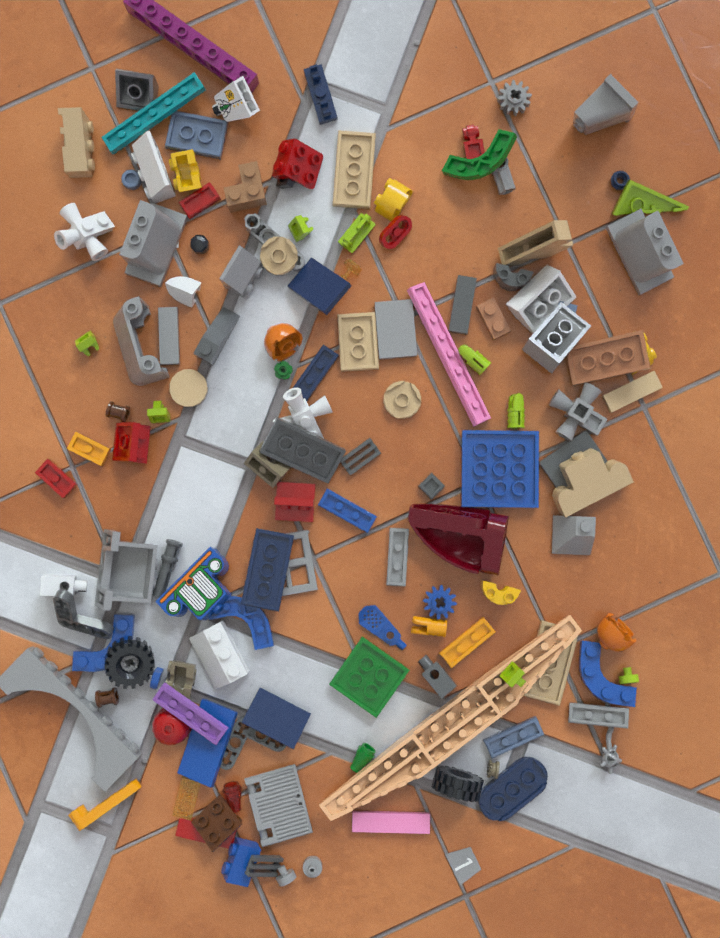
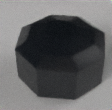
[190,235,209,254]

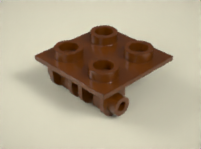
[191,794,242,852]

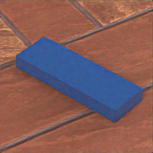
[318,489,377,533]

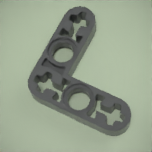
[53,589,114,639]
[220,715,286,770]

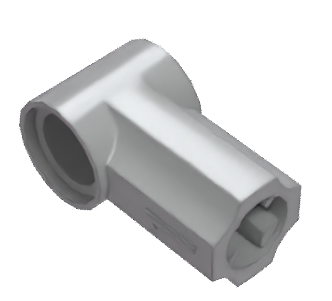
[491,158,516,195]

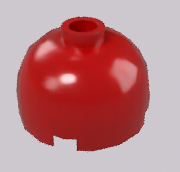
[152,708,191,746]

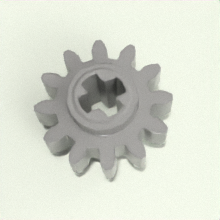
[497,80,532,116]

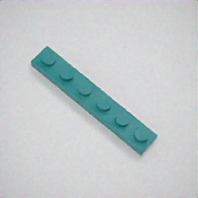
[101,72,206,155]

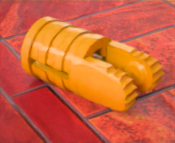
[411,616,447,637]

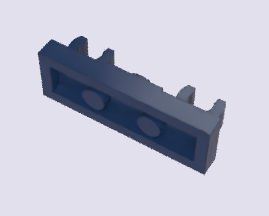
[304,64,338,125]

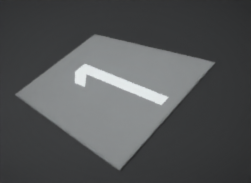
[445,847,481,885]

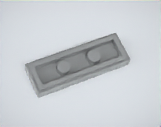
[158,307,180,365]
[386,528,409,586]
[569,702,629,729]

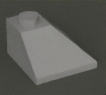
[551,515,596,555]

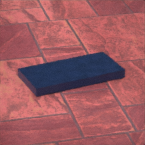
[241,528,294,612]

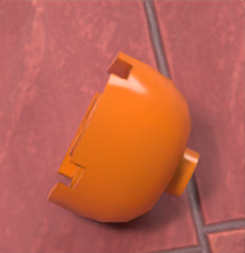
[264,323,303,361]
[597,613,637,652]

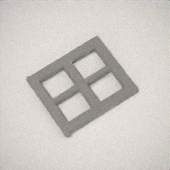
[253,530,318,596]

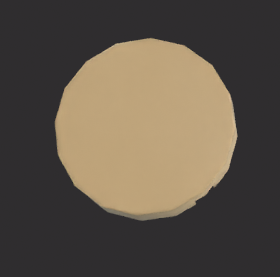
[260,236,298,275]
[170,369,208,407]
[383,381,421,419]

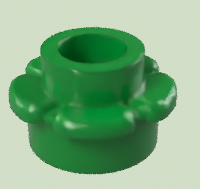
[274,361,293,380]

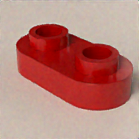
[379,215,412,249]

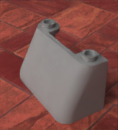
[113,296,170,386]

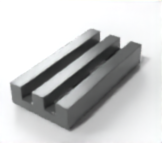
[340,438,381,476]
[245,855,284,877]

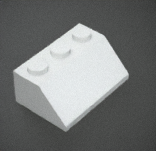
[131,131,176,204]
[506,265,576,334]
[189,620,250,689]

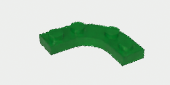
[442,129,517,180]

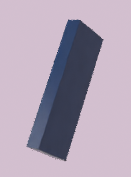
[293,344,339,401]

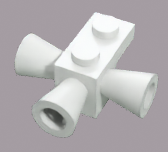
[54,203,115,261]
[273,388,333,439]

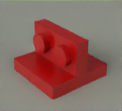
[112,422,151,464]
[274,482,316,522]

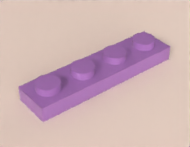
[152,682,229,745]

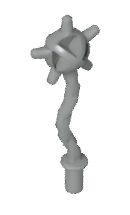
[600,701,622,774]

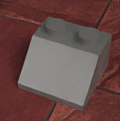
[219,245,263,298]

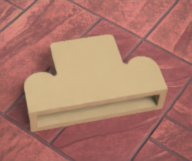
[498,220,574,266]
[552,448,634,518]

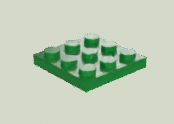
[329,636,410,718]

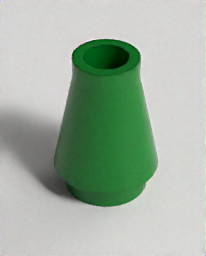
[350,743,376,773]

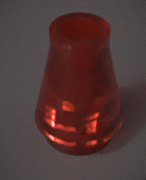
[222,781,242,813]

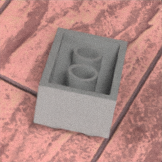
[522,302,591,373]

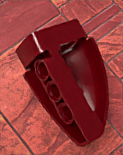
[408,504,509,575]

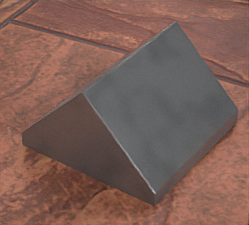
[115,69,159,111]

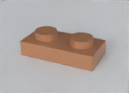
[476,297,511,340]

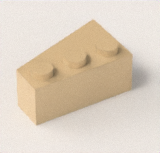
[58,107,95,178]

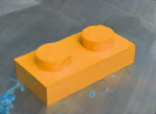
[67,432,111,466]

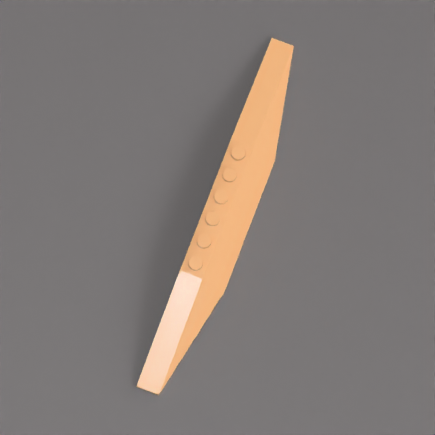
[319,615,582,821]

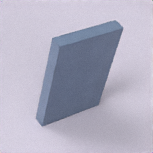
[165,111,228,159]

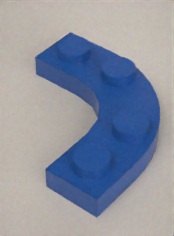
[209,596,274,650]
[72,614,135,672]
[579,640,637,707]

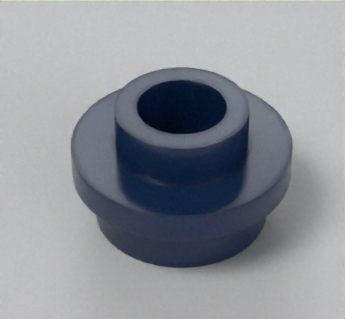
[610,171,630,190]

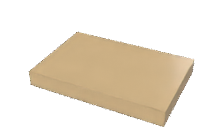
[337,312,379,372]

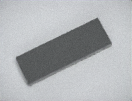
[448,275,477,335]

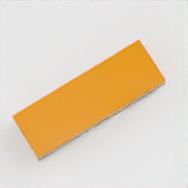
[439,617,496,668]

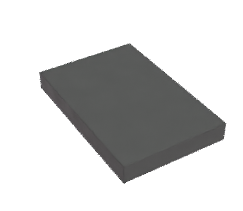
[539,430,607,488]

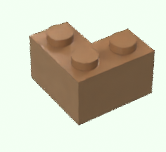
[224,161,267,213]

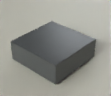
[418,473,445,500]

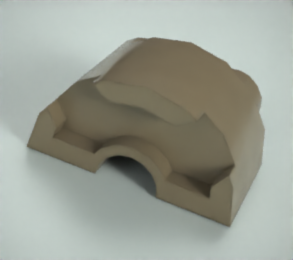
[166,660,197,700]

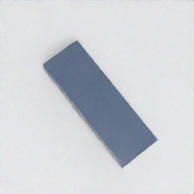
[483,716,544,758]

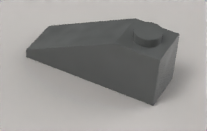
[193,307,240,366]

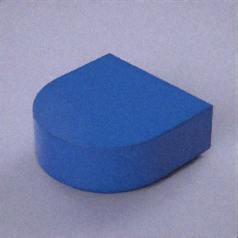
[150,667,164,690]

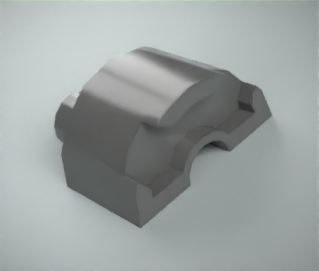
[493,263,533,291]

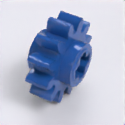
[422,585,457,619]

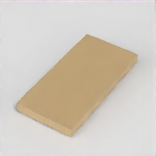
[332,130,376,209]
[524,620,578,706]

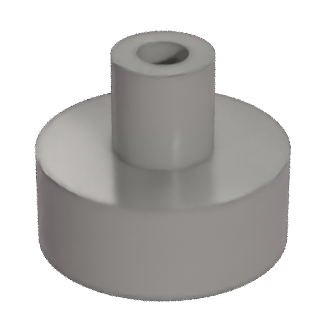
[303,856,322,878]
[276,865,297,887]

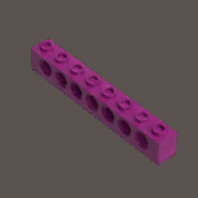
[123,0,259,93]

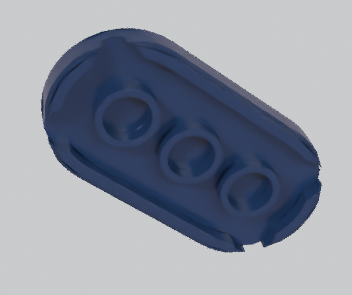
[478,757,548,821]

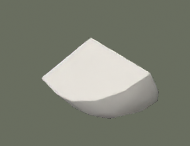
[165,277,201,308]

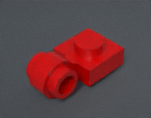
[462,124,485,159]

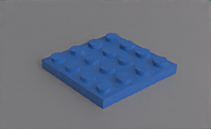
[461,430,539,508]

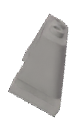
[573,74,638,135]
[119,200,188,287]
[605,209,684,295]
[95,529,158,611]

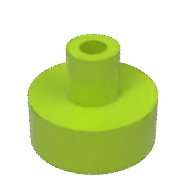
[619,667,639,684]

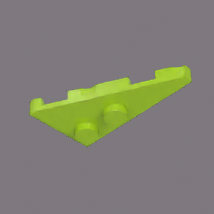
[612,179,689,216]

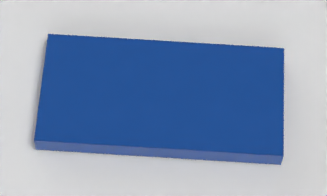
[178,699,238,788]

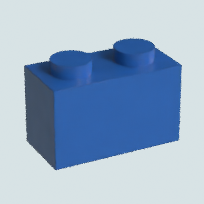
[221,837,261,887]

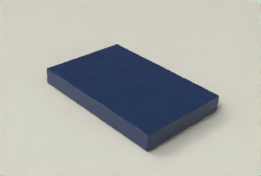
[287,257,351,315]
[242,687,311,750]

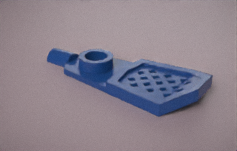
[359,605,407,650]

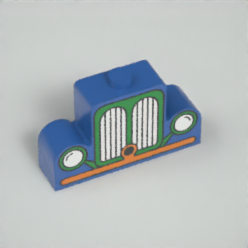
[155,546,232,621]

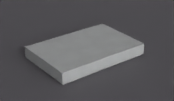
[375,299,417,360]

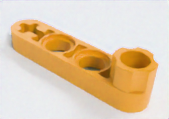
[68,778,142,831]

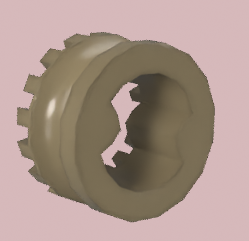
[487,760,500,779]

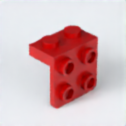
[272,138,323,189]

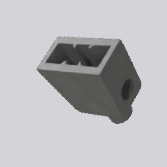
[418,655,457,699]

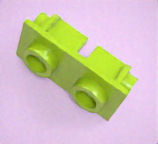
[338,213,376,254]

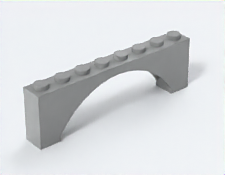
[0,646,142,792]

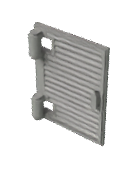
[244,764,313,847]

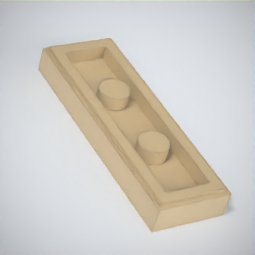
[602,371,663,413]

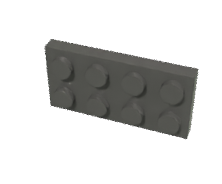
[259,417,346,483]

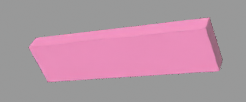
[352,811,430,834]

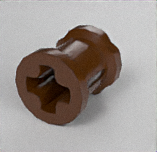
[106,401,130,422]
[95,687,119,708]

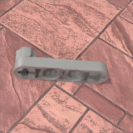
[244,213,305,272]

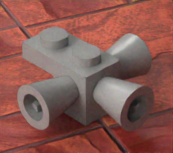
[549,382,607,442]

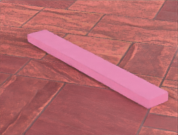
[407,282,491,427]

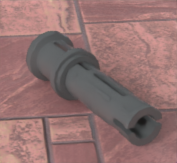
[152,539,183,598]

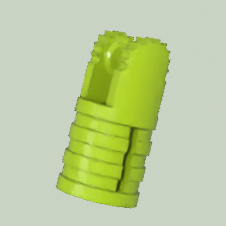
[458,344,491,375]
[507,393,525,429]

